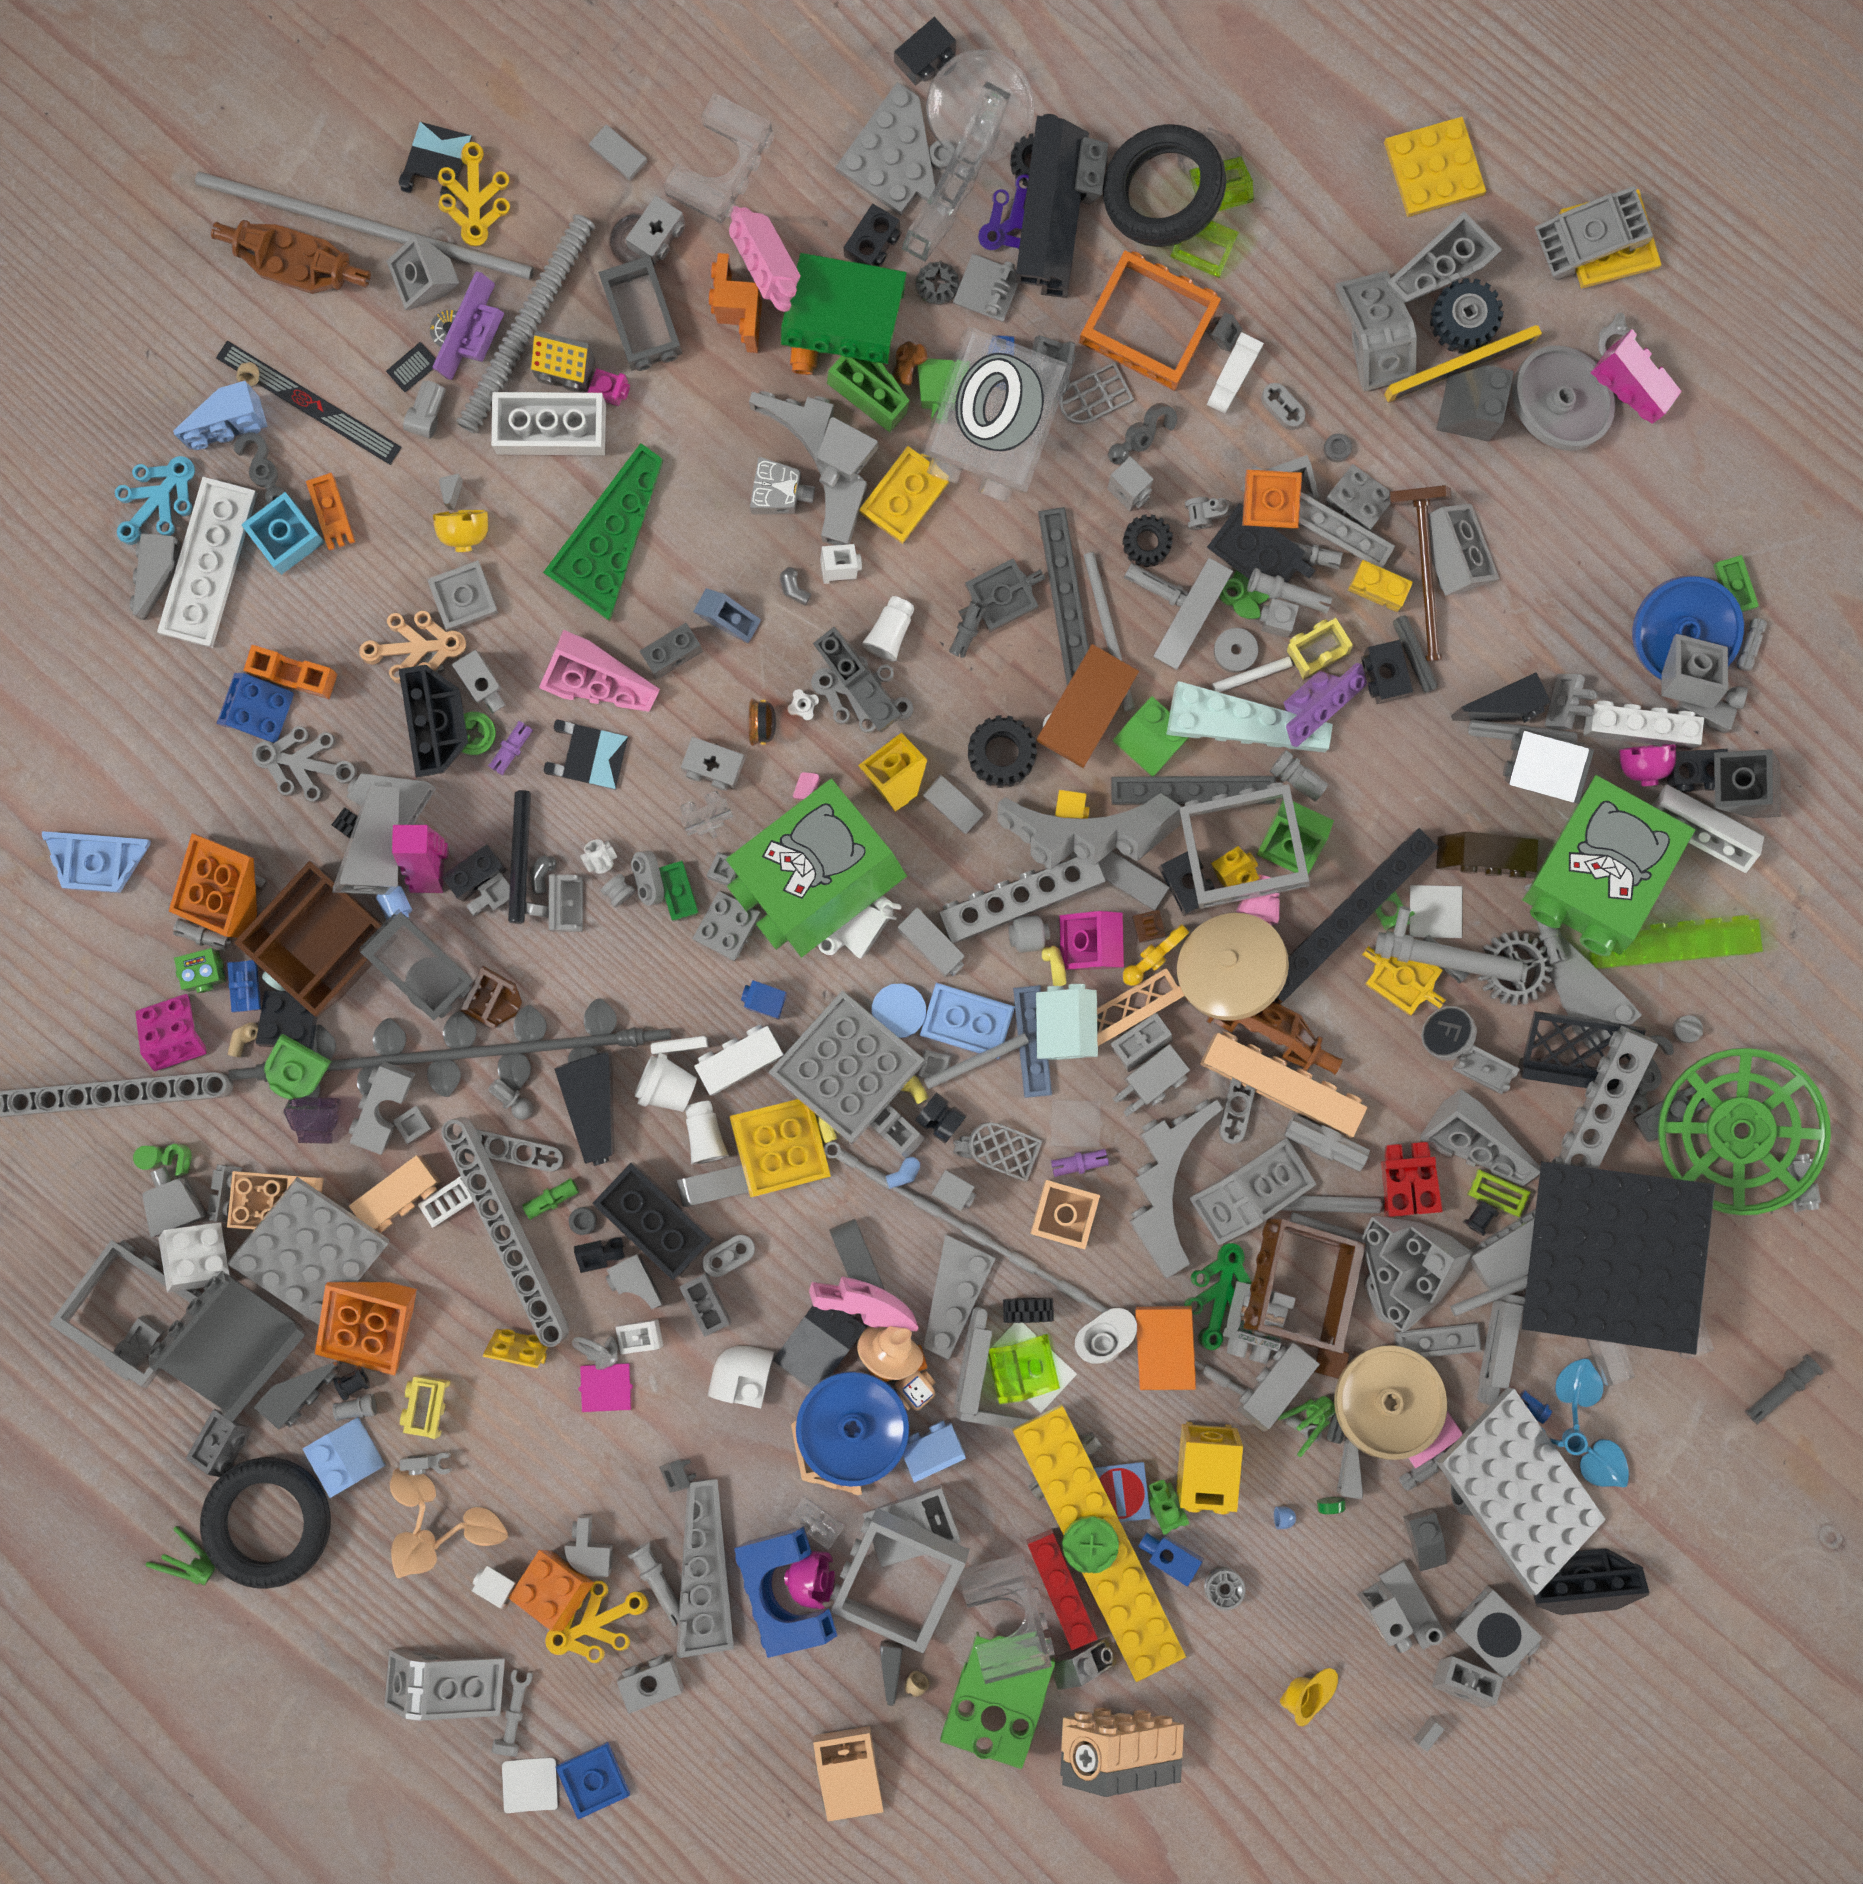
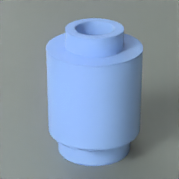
[376,886,412,921]

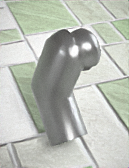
[780,567,812,606]

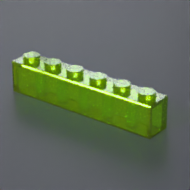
[1589,915,1763,969]

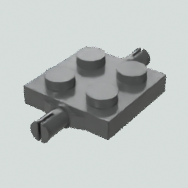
[958,558,1045,632]

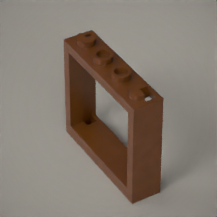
[1243,1218,1366,1354]

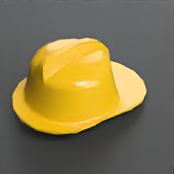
[1280,1668,1338,1727]

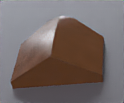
[460,966,522,1029]

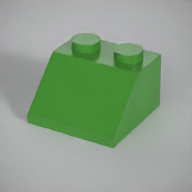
[1113,696,1190,777]
[1257,799,1334,874]

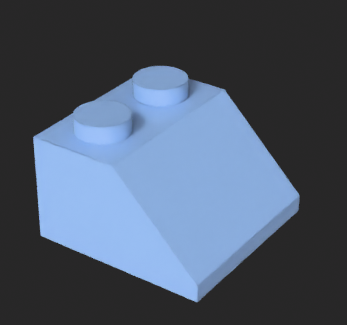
[303,1417,386,1498]
[903,1420,966,1483]

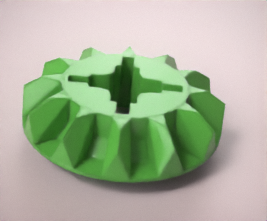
[462,712,496,755]

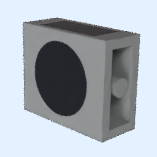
[1449,1585,1542,1679]

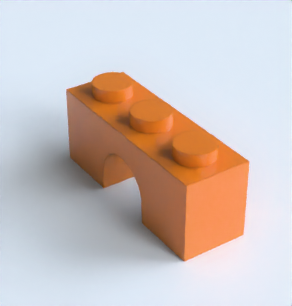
[243,645,338,700]

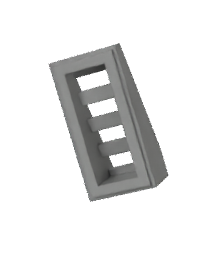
[1337,1438,1363,1499]

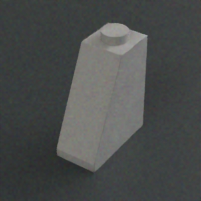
[346,774,436,825]
[898,908,965,977]

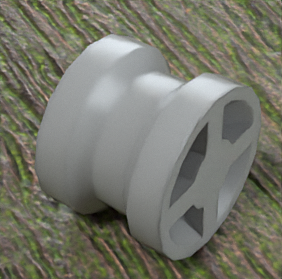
[600,874,636,908]

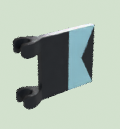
[398,122,472,204]
[544,719,628,790]

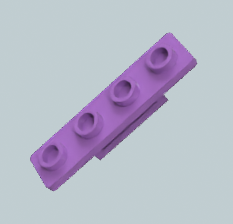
[433,271,504,380]
[1284,663,1367,747]

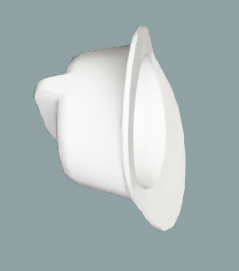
[1075,1308,1137,1364]

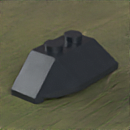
[399,665,469,778]
[1533,1548,1650,1615]

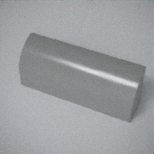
[1469,1209,1536,1290]

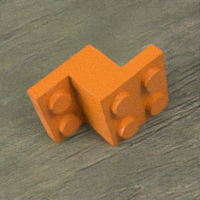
[709,253,762,353]

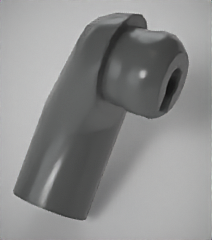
[530,855,557,895]

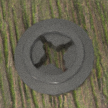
[916,260,959,304]

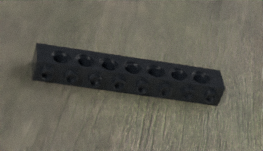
[1275,828,1439,1004]

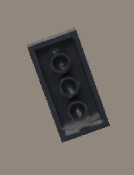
[592,1162,714,1281]

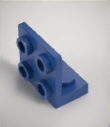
[216,673,294,743]

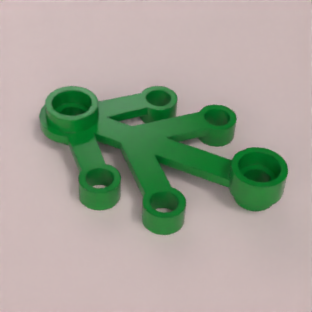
[1184,1243,1252,1350]

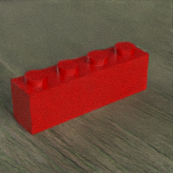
[1026,1529,1098,1650]

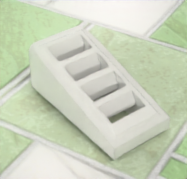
[418,1176,473,1228]

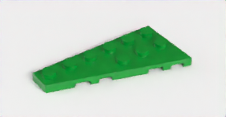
[543,443,663,622]

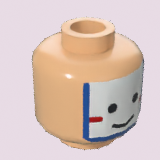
[895,1370,936,1411]

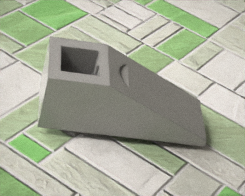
[130,534,181,620]

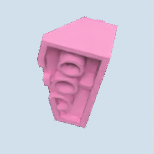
[539,630,660,712]

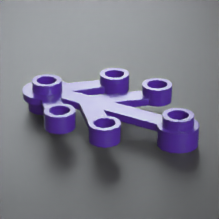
[978,174,1029,250]

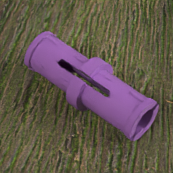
[488,721,533,776]
[1051,1148,1109,1177]

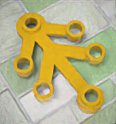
[438,142,510,247]
[545,1581,649,1663]

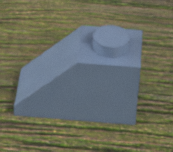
[693,588,761,643]

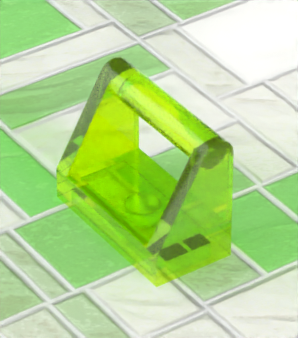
[1189,156,1254,211]
[1170,221,1239,278]

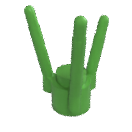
[1278,1396,1336,1457]
[146,1526,216,1586]

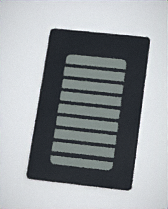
[386,342,436,392]

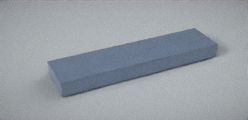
[1013,985,1052,1098]

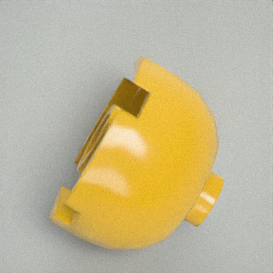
[433,510,488,552]

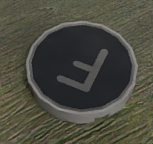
[1421,1006,1477,1061]

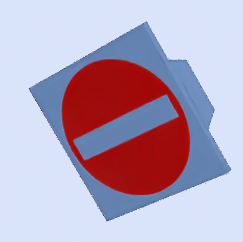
[1094,1462,1151,1522]

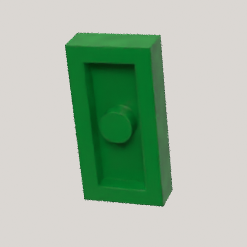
[659,861,699,922]

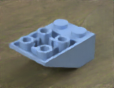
[173,381,268,450]

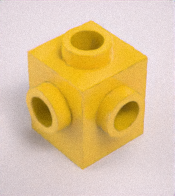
[1211,846,1259,887]

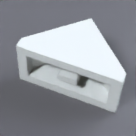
[616,1319,663,1354]

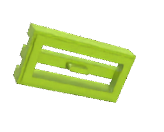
[1467,1169,1530,1217]

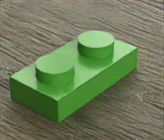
[1713,555,1759,612]

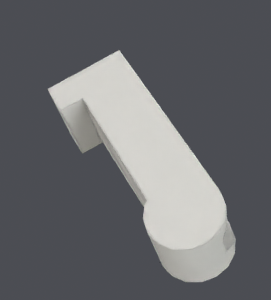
[1207,332,1264,414]

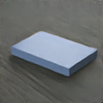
[920,983,1015,1060]

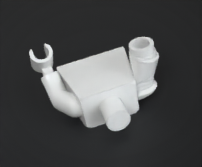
[818,895,901,959]

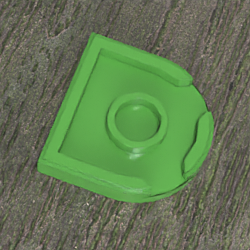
[264,1034,332,1099]

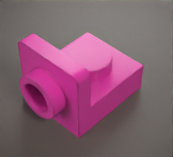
[587,368,630,407]

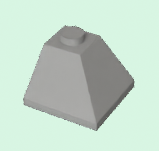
[386,234,459,310]

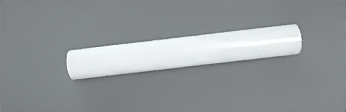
[1212,656,1292,693]

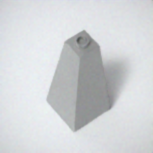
[333,782,399,895]

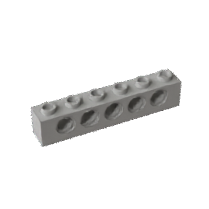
[939,853,1105,944]
[1551,1025,1658,1169]

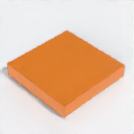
[1242,470,1302,529]

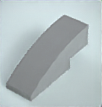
[870,1104,925,1158]

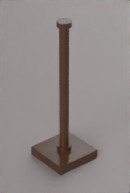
[1390,485,1452,661]

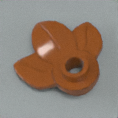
[892,341,928,386]

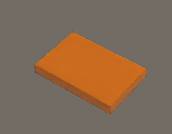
[1135,1306,1196,1390]

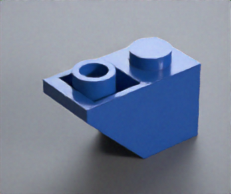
[741,980,787,1020]

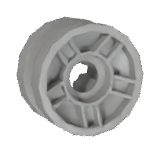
[1204,1567,1246,1610]

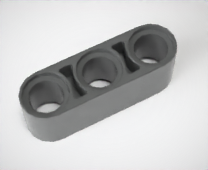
[829,1219,885,1290]

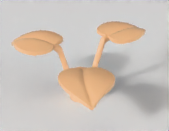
[390,1468,508,1578]

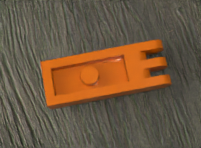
[306,473,356,551]

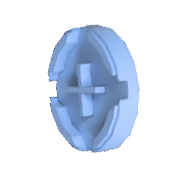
[872,983,926,1038]

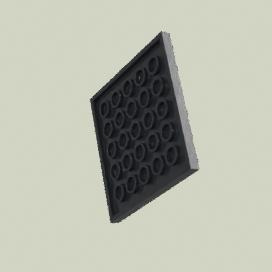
[1521,1161,1715,1355]

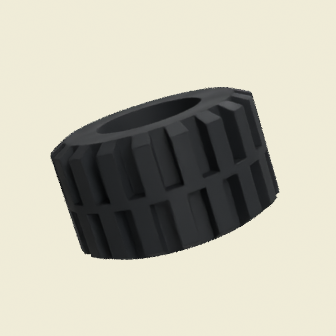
[968,715,1037,788]

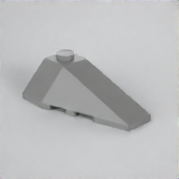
[1386,212,1502,303]

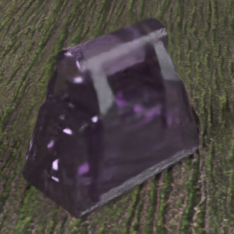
[283,1097,341,1144]

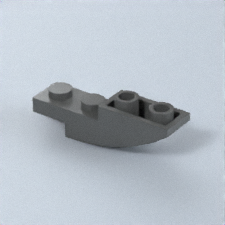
[813,627,903,732]

